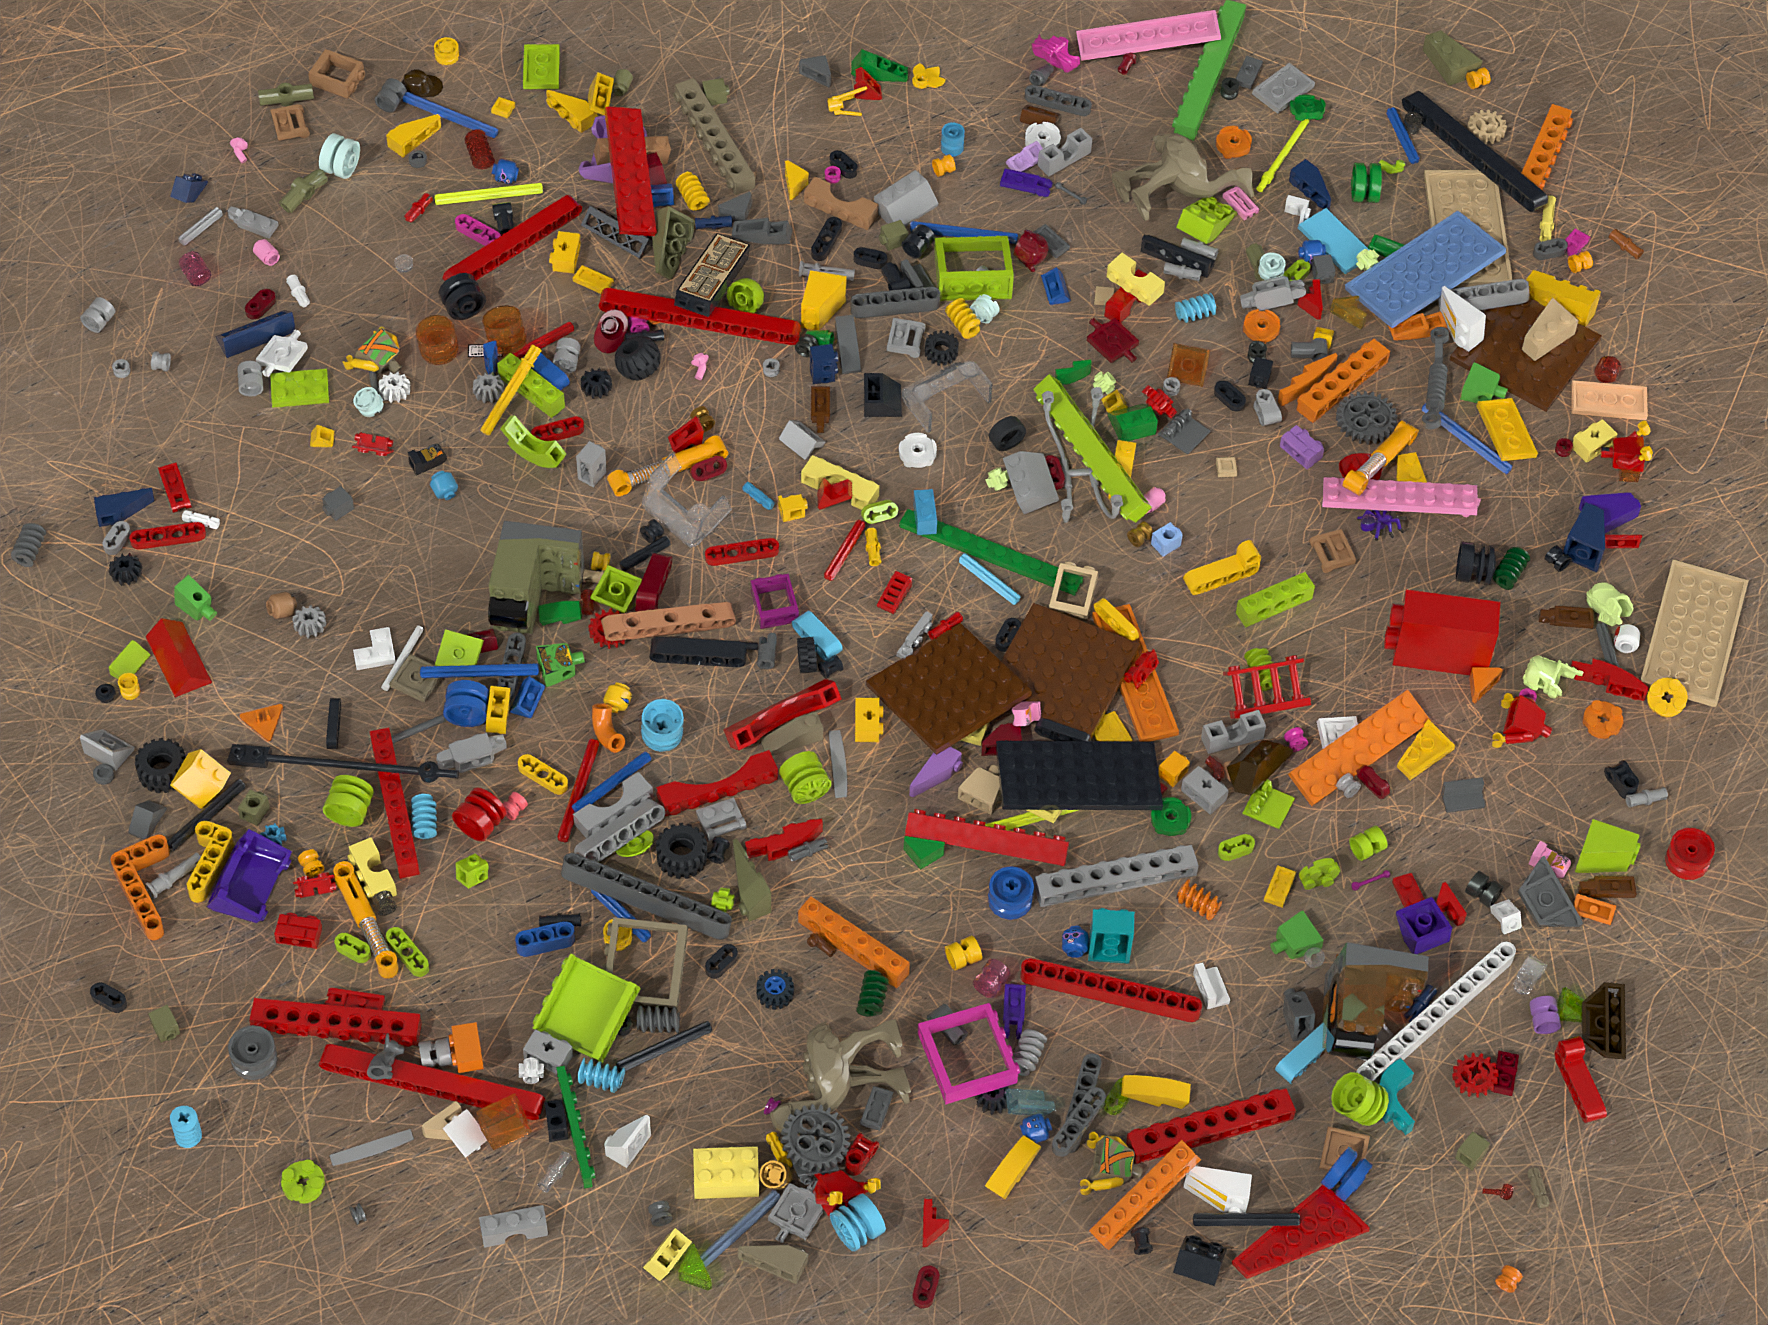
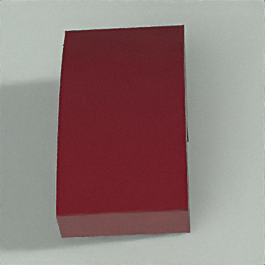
[1491,1050,1519,1096]

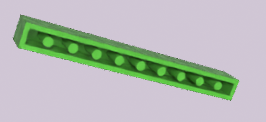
[1172,0,1246,141]

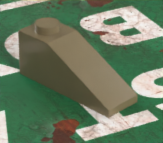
[760,712,823,756]
[738,1245,808,1284]

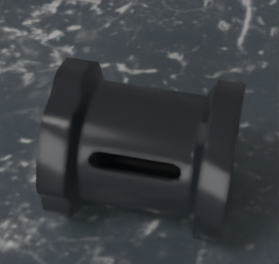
[818,655,844,679]
[707,837,730,864]
[1130,1227,1153,1255]

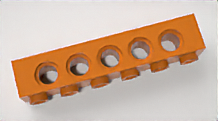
[1521,104,1573,190]
[1297,338,1390,423]
[798,896,910,988]
[1089,1140,1201,1250]

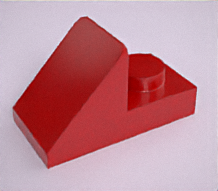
[854,67,882,100]
[1297,279,1323,320]
[668,416,704,453]
[817,478,852,510]
[1436,882,1467,927]
[922,1199,949,1247]

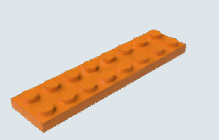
[1092,604,1179,742]
[1288,690,1431,806]

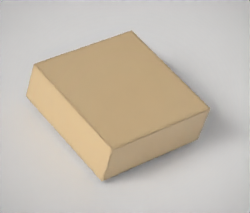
[1094,286,1114,305]
[1216,457,1237,477]

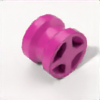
[628,317,649,332]
[1284,727,1308,752]

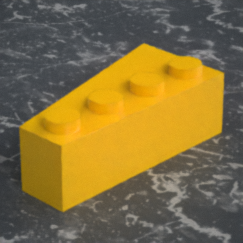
[1526,270,1601,327]

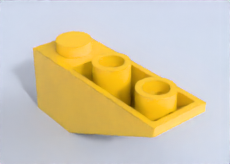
[546,90,597,133]

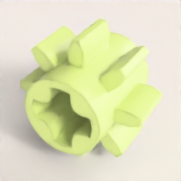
[1356,249,1379,271]
[1093,371,1116,395]
[985,467,1010,491]

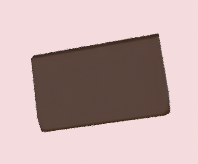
[1020,105,1060,126]

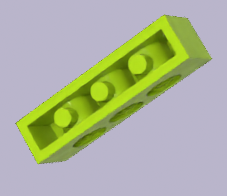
[497,353,565,418]
[1236,572,1315,628]

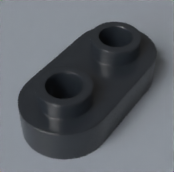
[1214,380,1246,411]

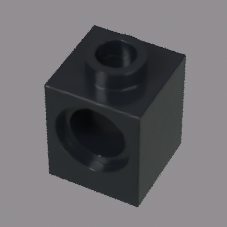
[1248,357,1273,389]

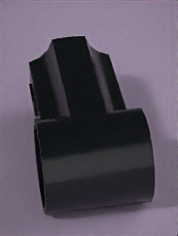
[492,202,514,236]
[881,262,911,291]

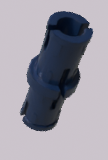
[695,215,732,230]
[1404,984,1437,1022]

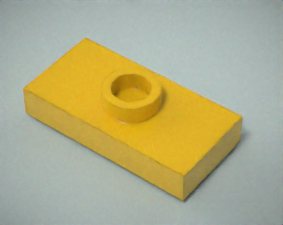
[573,265,614,294]
[1264,865,1296,908]

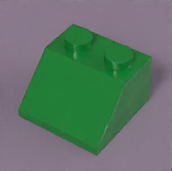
[1107,403,1158,442]

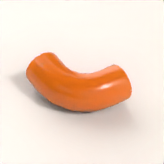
[592,703,625,753]

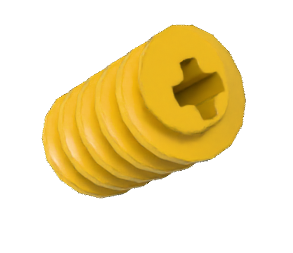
[675,171,710,211]
[945,298,980,339]

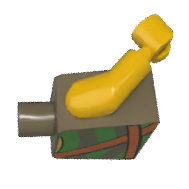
[343,326,402,374]
[1080,1132,1143,1195]

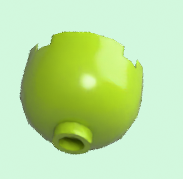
[727,278,764,313]

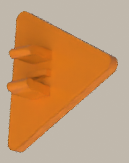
[239,704,283,742]

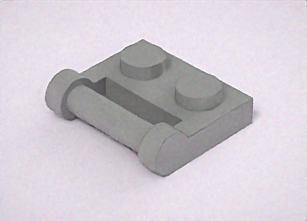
[887,318,926,358]
[696,797,747,841]

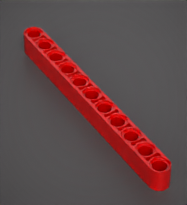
[598,288,801,345]
[318,1044,545,1120]

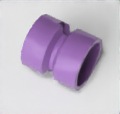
[1529,996,1561,1034]

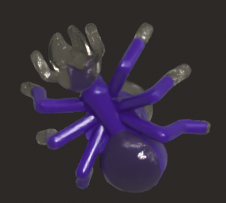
[1357,510,1407,541]

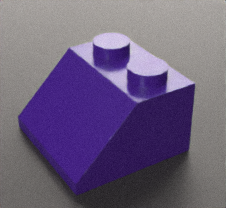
[1396,897,1452,954]

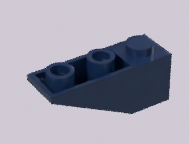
[1289,159,1331,210]
[94,488,155,527]

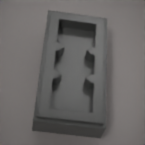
[1236,56,1263,89]
[1034,224,1070,258]
[860,1086,893,1131]

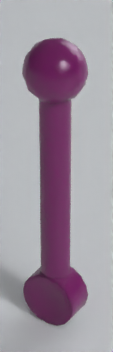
[1351,870,1390,891]

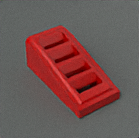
[877,571,912,614]

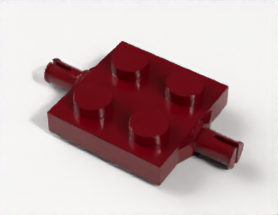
[1086,318,1139,363]

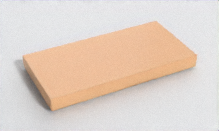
[1571,380,1648,420]

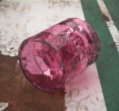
[179,251,211,286]
[973,959,1011,998]

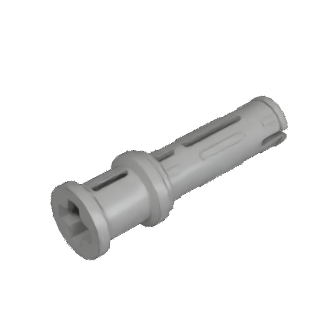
[798,261,855,281]
[144,852,201,899]

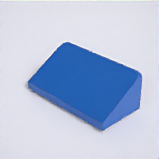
[651,184,674,207]
[1041,267,1071,305]
[483,341,499,376]
[509,676,545,718]

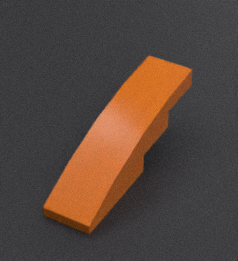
[1388,311,1449,340]
[1278,353,1338,407]

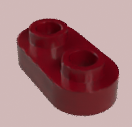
[245,289,276,320]
[1045,455,1065,490]
[689,456,727,481]
[1356,765,1390,799]
[912,1265,940,1309]

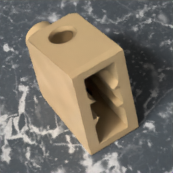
[958,765,1001,815]

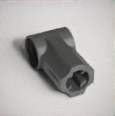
[1291,338,1328,362]
[927,1004,968,1045]

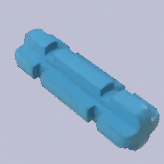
[742,482,775,510]

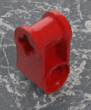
[845,1133,879,1176]

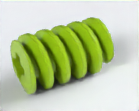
[1244,648,1280,692]

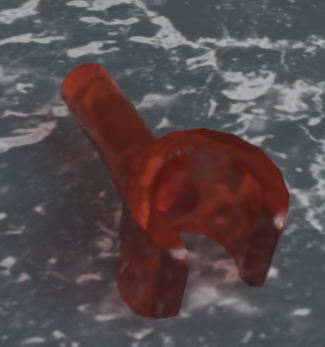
[1482,1184,1514,1200]

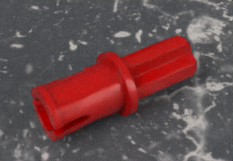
[404,193,433,223]
[928,612,963,640]

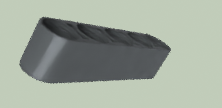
[850,287,940,318]
[1061,1053,1101,1153]

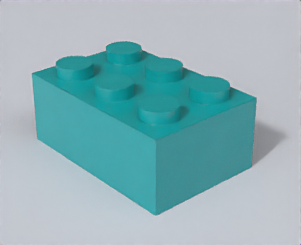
[1088,908,1135,964]

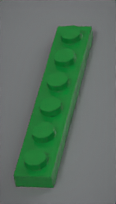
[556,1066,596,1189]

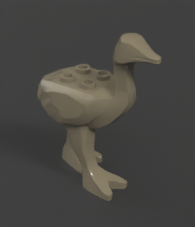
[1112,133,1254,221]
[770,1019,911,1132]

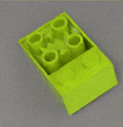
[1176,196,1237,244]

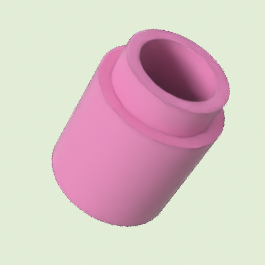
[253,239,280,266]
[1144,487,1166,514]

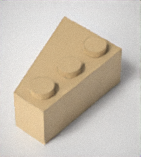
[1522,297,1579,361]

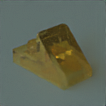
[1330,296,1367,329]

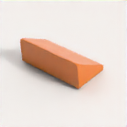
[1573,894,1616,925]

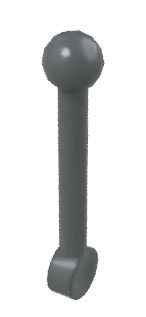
[1055,182,1087,205]

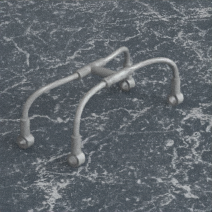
[1042,387,1123,523]

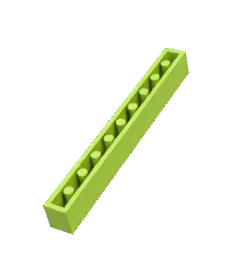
[1033,374,1152,523]

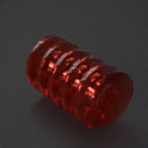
[464,129,495,170]

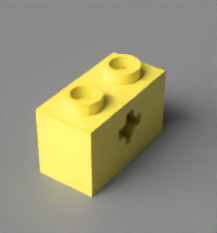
[1572,419,1618,463]
[643,1228,692,1281]

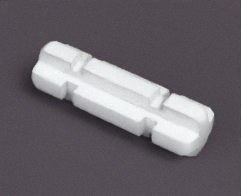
[182,510,220,529]

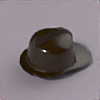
[401,69,443,97]

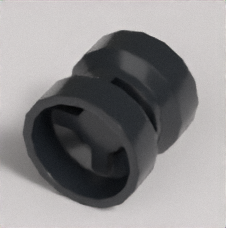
[1544,545,1572,572]

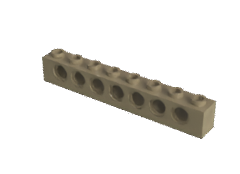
[673,78,755,195]

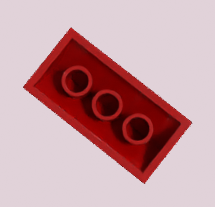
[145,618,212,697]

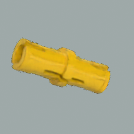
[865,528,881,566]

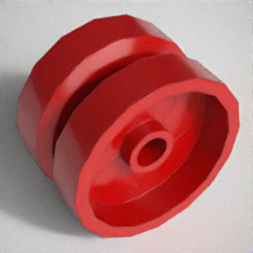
[1665,828,1715,880]

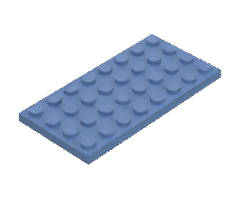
[1345,211,1506,328]

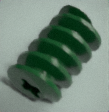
[1493,547,1530,590]
[856,970,889,1017]

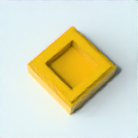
[491,97,515,119]

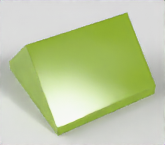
[590,565,642,613]

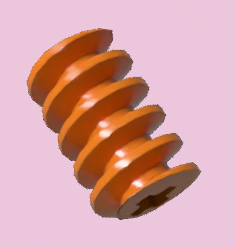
[1176,879,1222,921]

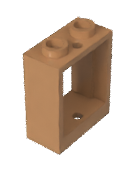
[308,49,365,99]

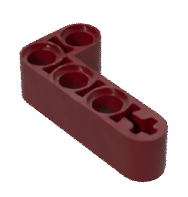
[635,553,673,612]

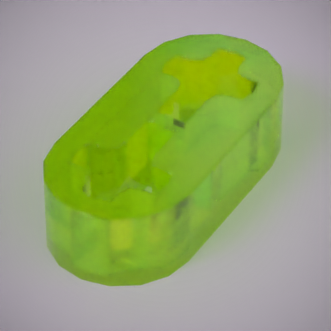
[1104,1077,1130,1115]

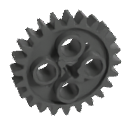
[1336,391,1398,445]
[781,1104,850,1173]

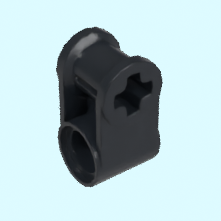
[1604,760,1639,799]

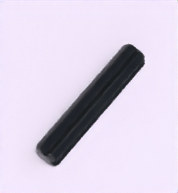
[619,536,671,571]

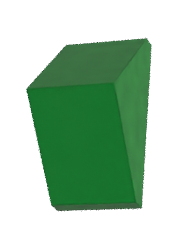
[904,836,945,870]

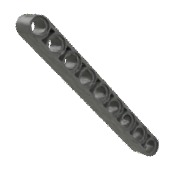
[561,853,732,940]

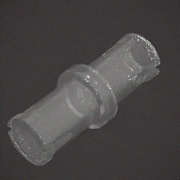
[537,1151,573,1193]

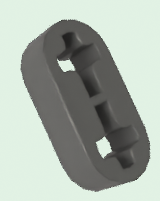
[1533,238,1568,260]

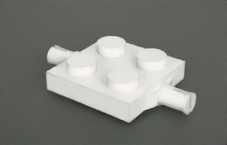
[256,329,308,377]

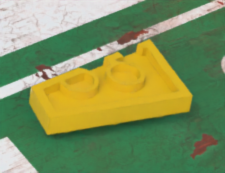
[1396,452,1427,483]
[1397,719,1455,780]

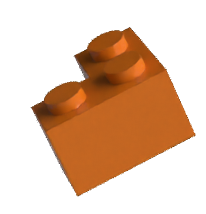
[448,1022,484,1073]

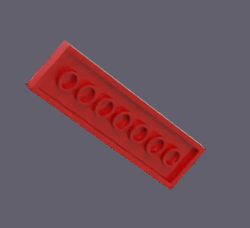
[604,106,657,236]

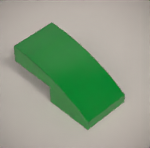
[1055,360,1092,385]
[539,601,582,626]

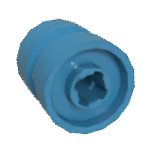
[941,122,965,157]

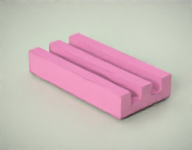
[1223,187,1259,220]

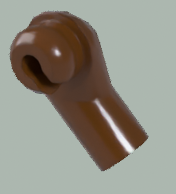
[807,933,836,957]

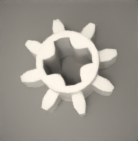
[519,1058,544,1084]

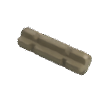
[1527,1167,1550,1209]

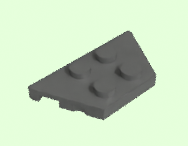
[1517,856,1584,927]

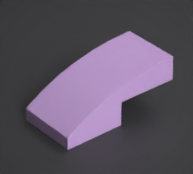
[1006,141,1043,172]

